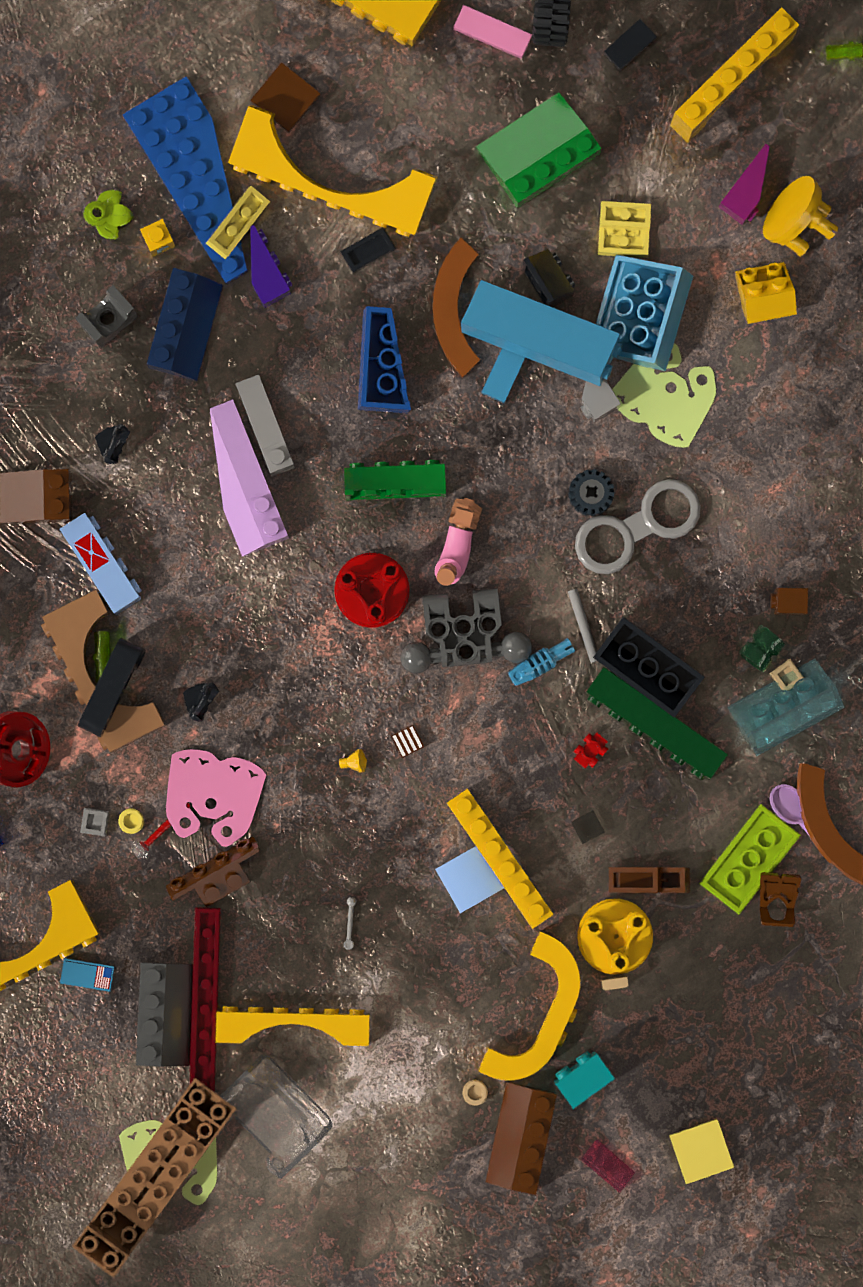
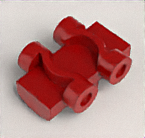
[573,732,608,768]

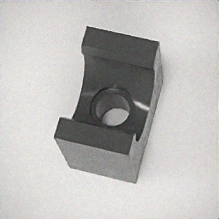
[75,285,138,349]

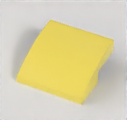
[598,201,651,258]

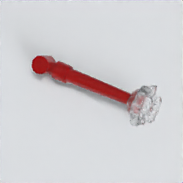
[130,803,190,860]

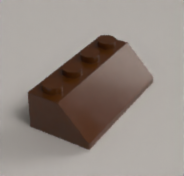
[485,1082,557,1195]

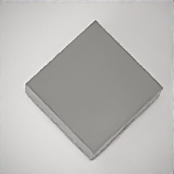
[80,808,110,837]

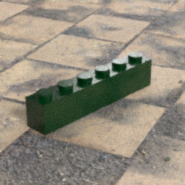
[585,667,728,781]

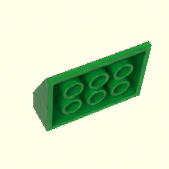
[476,92,602,209]

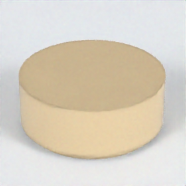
[462,1079,488,1106]

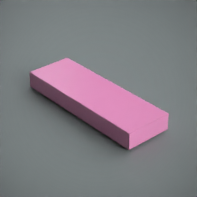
[453,5,532,59]

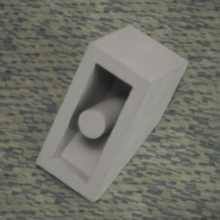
[580,379,621,423]

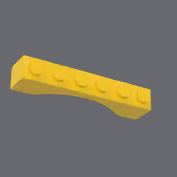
[447,788,554,929]
[216,1006,370,1046]

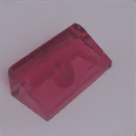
[580,1139,635,1193]

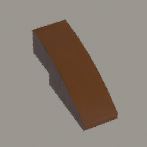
[609,867,690,893]

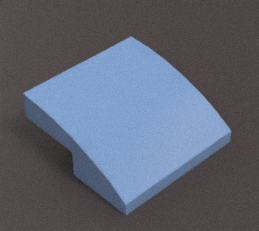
[435,846,504,913]

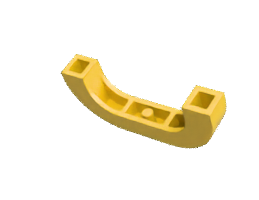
[478,931,580,1080]

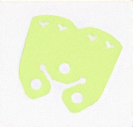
[612,343,716,448]
[119,1120,217,1205]

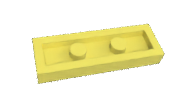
[206,186,270,259]

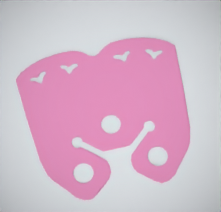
[166,749,266,847]

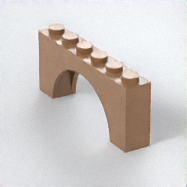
[41,590,166,753]

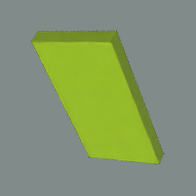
[699,804,801,915]

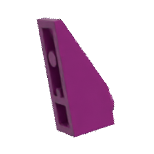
[719,144,770,225]

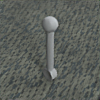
[344,897,357,950]

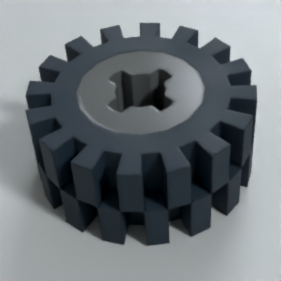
[568,469,615,516]

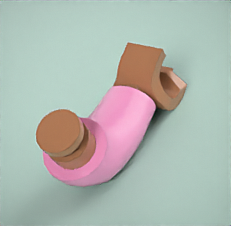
[435,498,482,586]

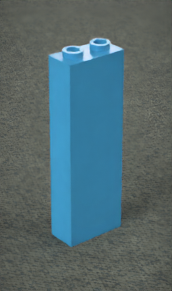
[461,280,623,386]

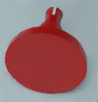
[334,553,410,628]

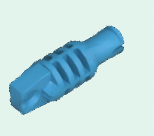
[508,638,575,686]

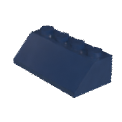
[147,268,223,381]

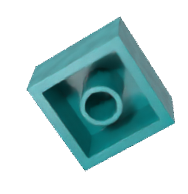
[553,1050,615,1109]

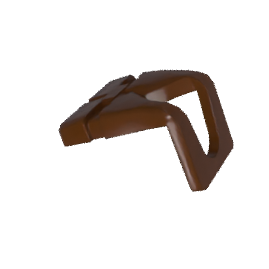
[760,872,801,927]

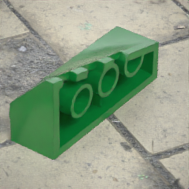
[344,460,446,500]

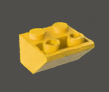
[735,262,797,324]

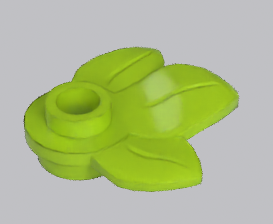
[83,190,134,239]

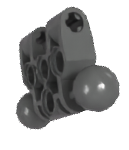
[400,588,532,674]

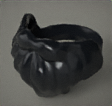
[95,424,130,464]
[183,682,220,722]

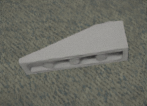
[235,375,295,477]

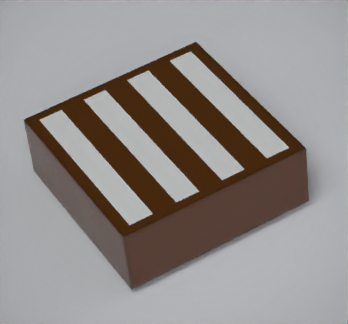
[391,725,424,758]

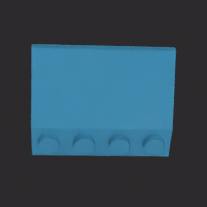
[596,255,693,371]

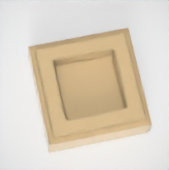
[769,659,805,694]
[601,976,628,990]

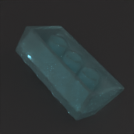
[727,659,844,757]

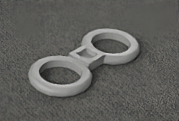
[575,479,701,574]

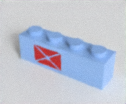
[59,513,142,615]

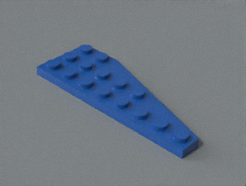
[122,76,248,285]

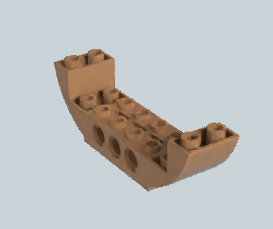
[72,1079,236,1277]

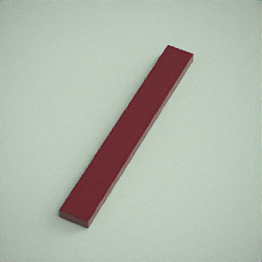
[189,907,221,1093]

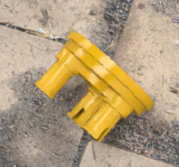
[763,176,838,256]
[577,898,653,975]

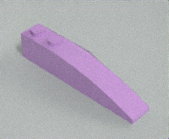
[210,399,289,557]

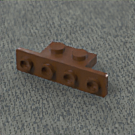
[166,836,260,907]

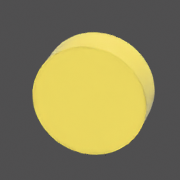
[118,809,144,834]

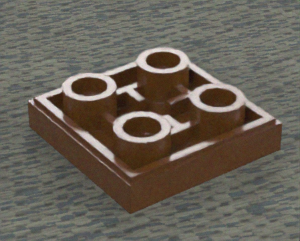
[250,62,320,133]

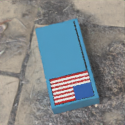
[60,958,115,992]

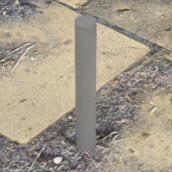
[568,589,597,663]

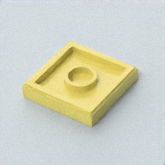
[669,1119,734,1184]

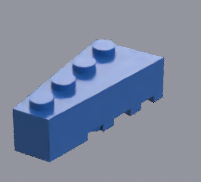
[358,306,411,413]

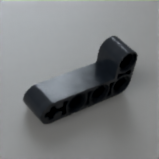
[78,638,146,738]

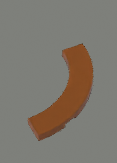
[433,238,480,378]
[797,763,863,885]

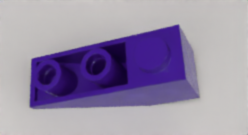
[251,225,292,308]

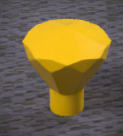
[339,749,367,773]

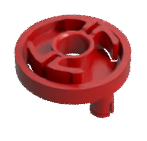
[0,711,50,788]

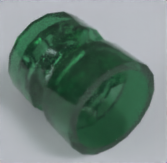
[738,625,786,673]

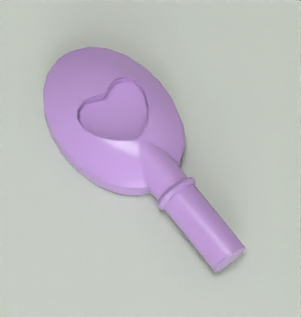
[770,784,809,835]

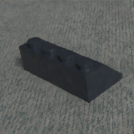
[593,616,705,718]

